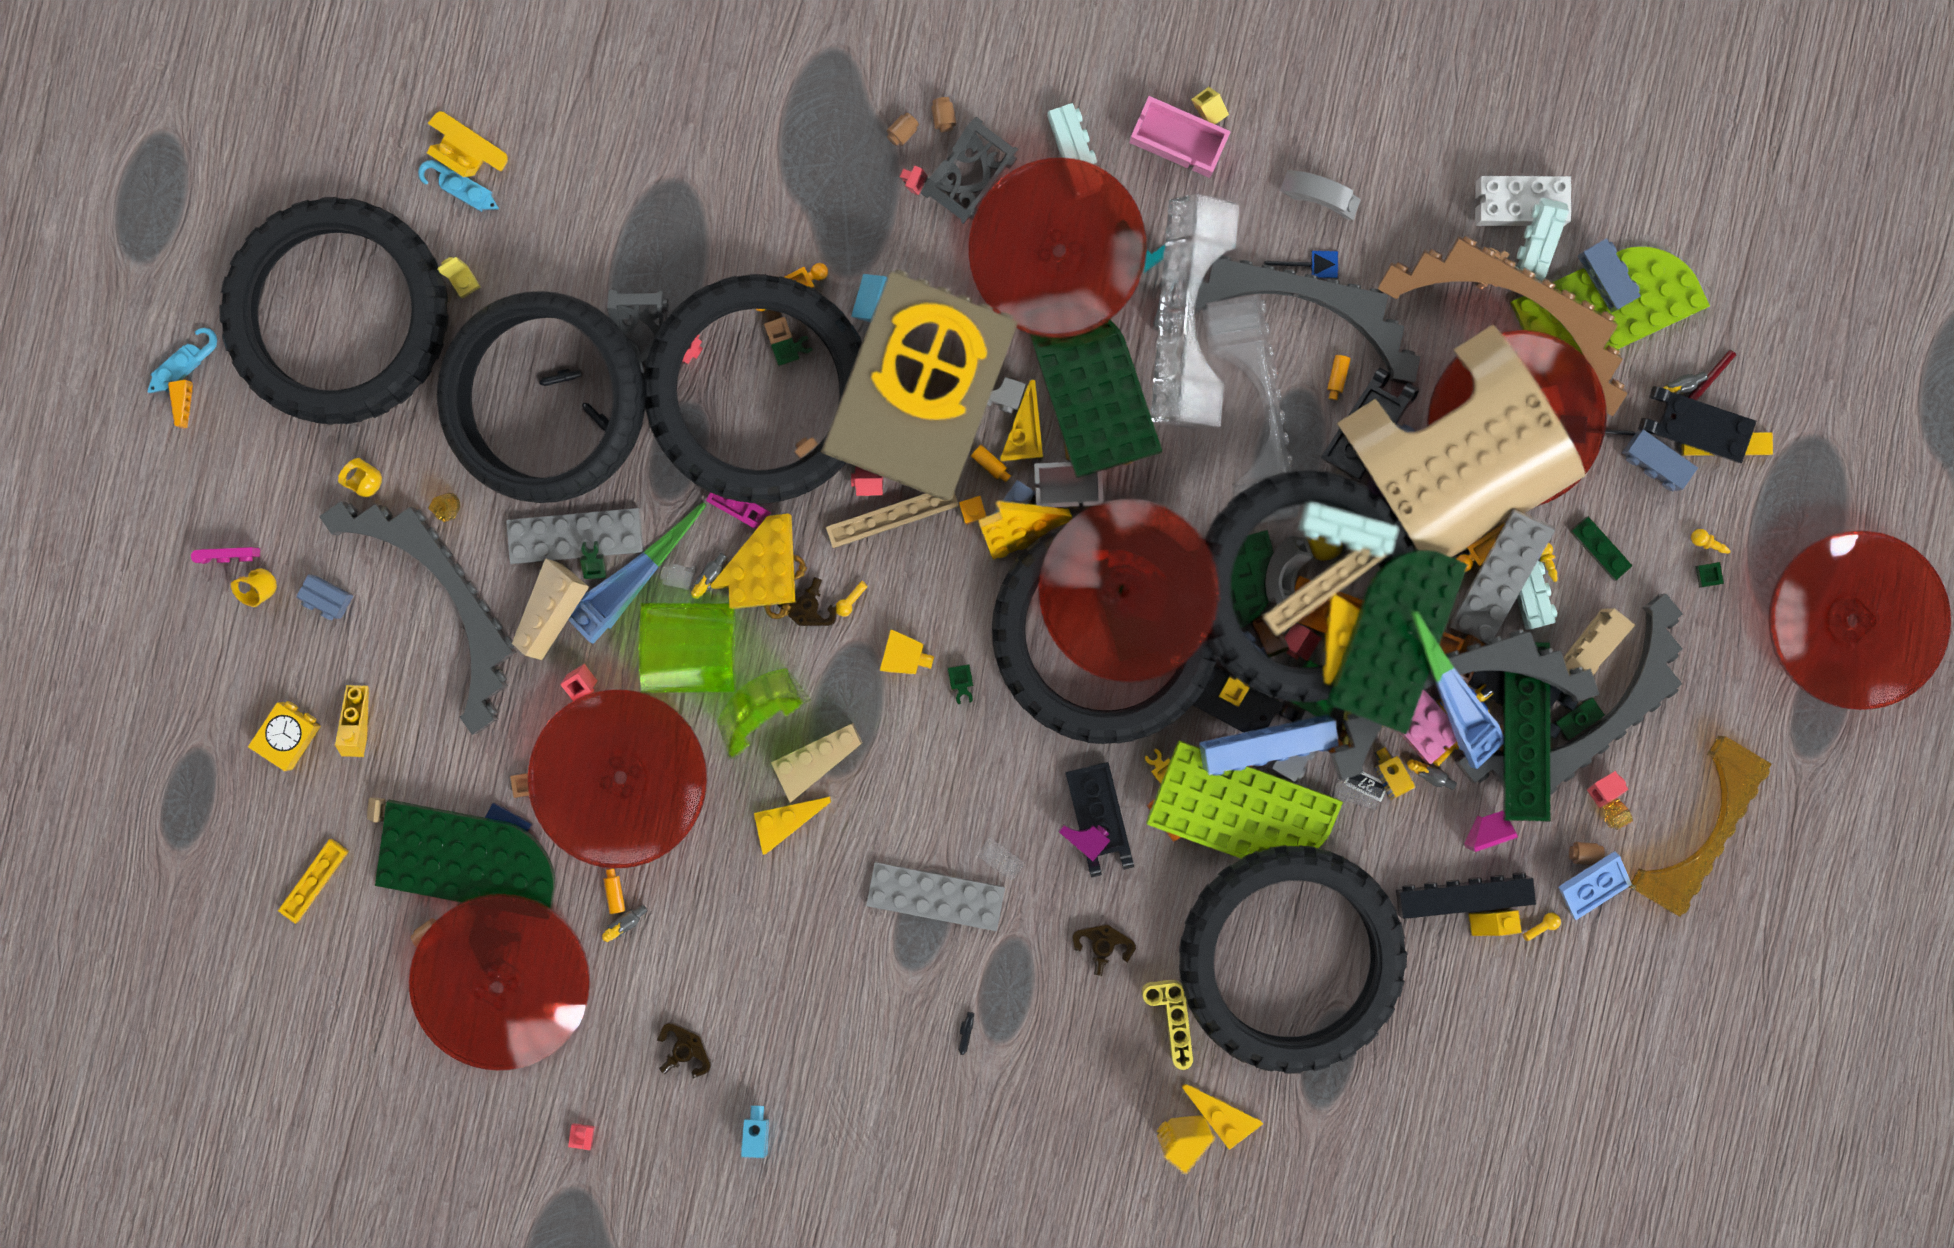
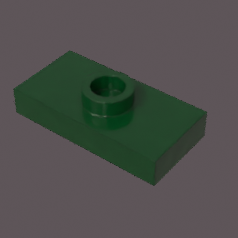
[1554,697,1605,741]

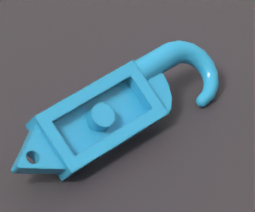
[418,160,499,212]
[147,327,217,393]

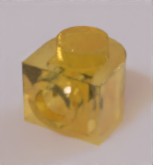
[428,493,460,522]
[1603,799,1633,830]

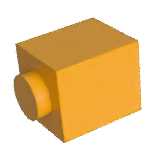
[959,496,987,525]

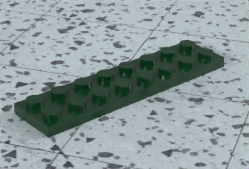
[1503,642,1551,822]

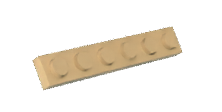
[826,492,959,548]
[1262,548,1386,635]

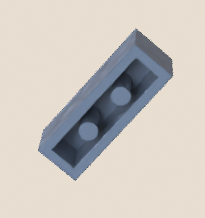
[1578,238,1641,313]
[1622,430,1698,492]

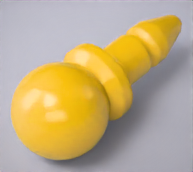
[1691,529,1731,554]
[1540,542,1558,582]

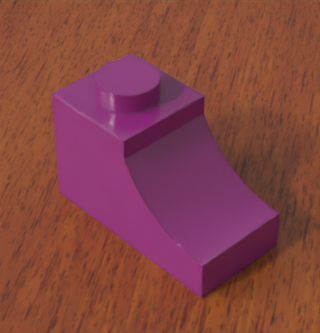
[1058,824,1110,861]

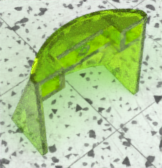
[639,603,736,693]
[717,668,811,759]

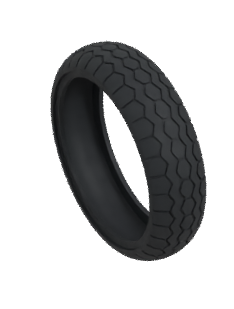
[437,291,645,503]

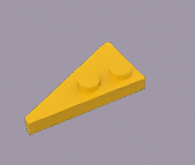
[1000,380,1043,462]
[1323,594,1360,685]
[754,796,831,855]
[1182,1084,1263,1150]

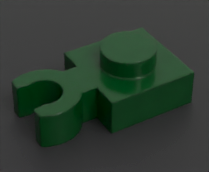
[771,336,813,367]
[580,541,607,579]
[948,664,973,705]

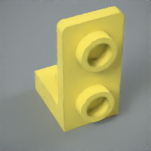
[438,257,481,299]

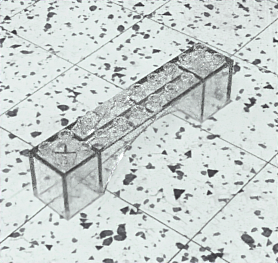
[1150,194,1239,429]
[1202,294,1301,524]

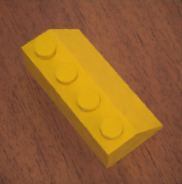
[1157,1115,1215,1174]

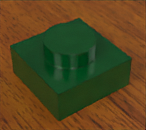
[1695,562,1724,588]

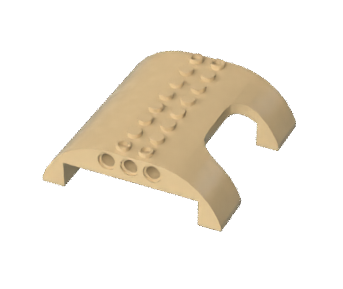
[1337,325,1585,558]

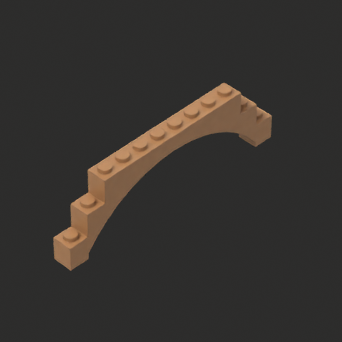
[1378,236,1628,416]

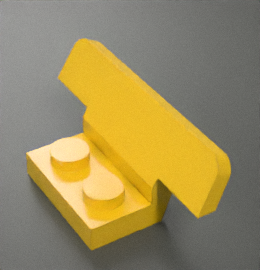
[427,111,508,177]

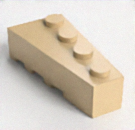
[512,558,589,660]
[1563,608,1635,675]
[771,723,862,803]

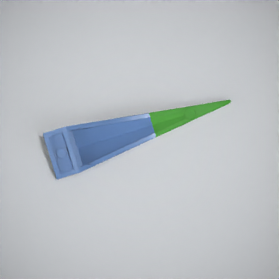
[568,503,706,644]
[1412,611,1504,769]

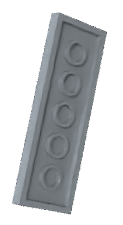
[506,508,644,564]
[1449,509,1555,644]
[866,862,1005,931]

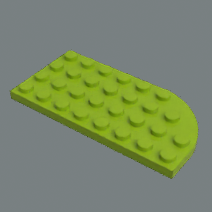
[1510,247,1710,382]
[1146,740,1343,859]

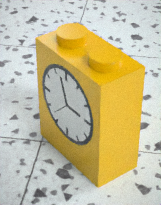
[248,701,321,771]

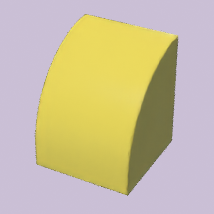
[1191,87,1229,124]

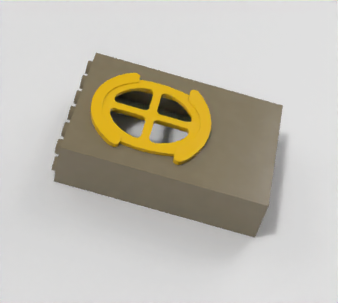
[820,269,1018,501]

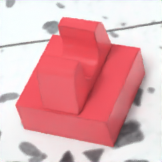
[900,165,928,196]
[568,1123,595,1150]

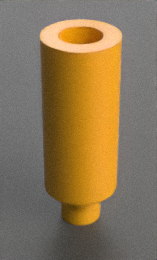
[1327,355,1351,400]
[971,445,1011,483]
[603,868,625,914]

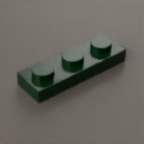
[1570,516,1633,581]

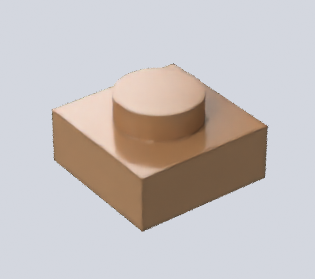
[764,316,792,345]
[794,437,818,459]
[510,772,537,798]

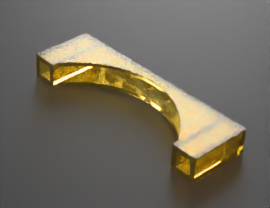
[1628,735,1772,917]

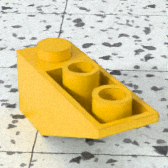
[335,685,369,757]

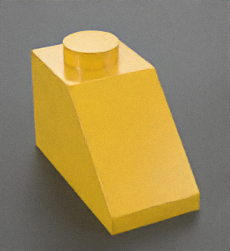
[1468,907,1522,936]

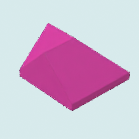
[1464,810,1518,852]

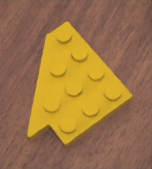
[978,501,1073,560]
[711,513,795,609]

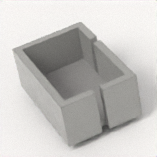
[1034,462,1104,509]

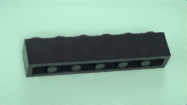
[1396,873,1536,919]

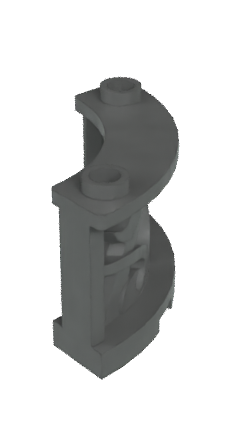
[920,117,1018,224]
[607,290,669,378]

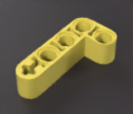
[1141,980,1193,1070]

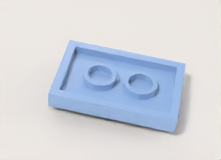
[1558,851,1632,920]

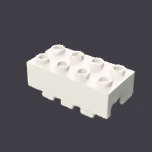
[1475,176,1571,226]

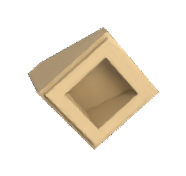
[367,797,386,822]

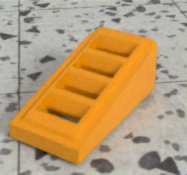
[168,380,193,428]

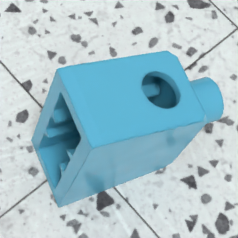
[741,1105,769,1158]

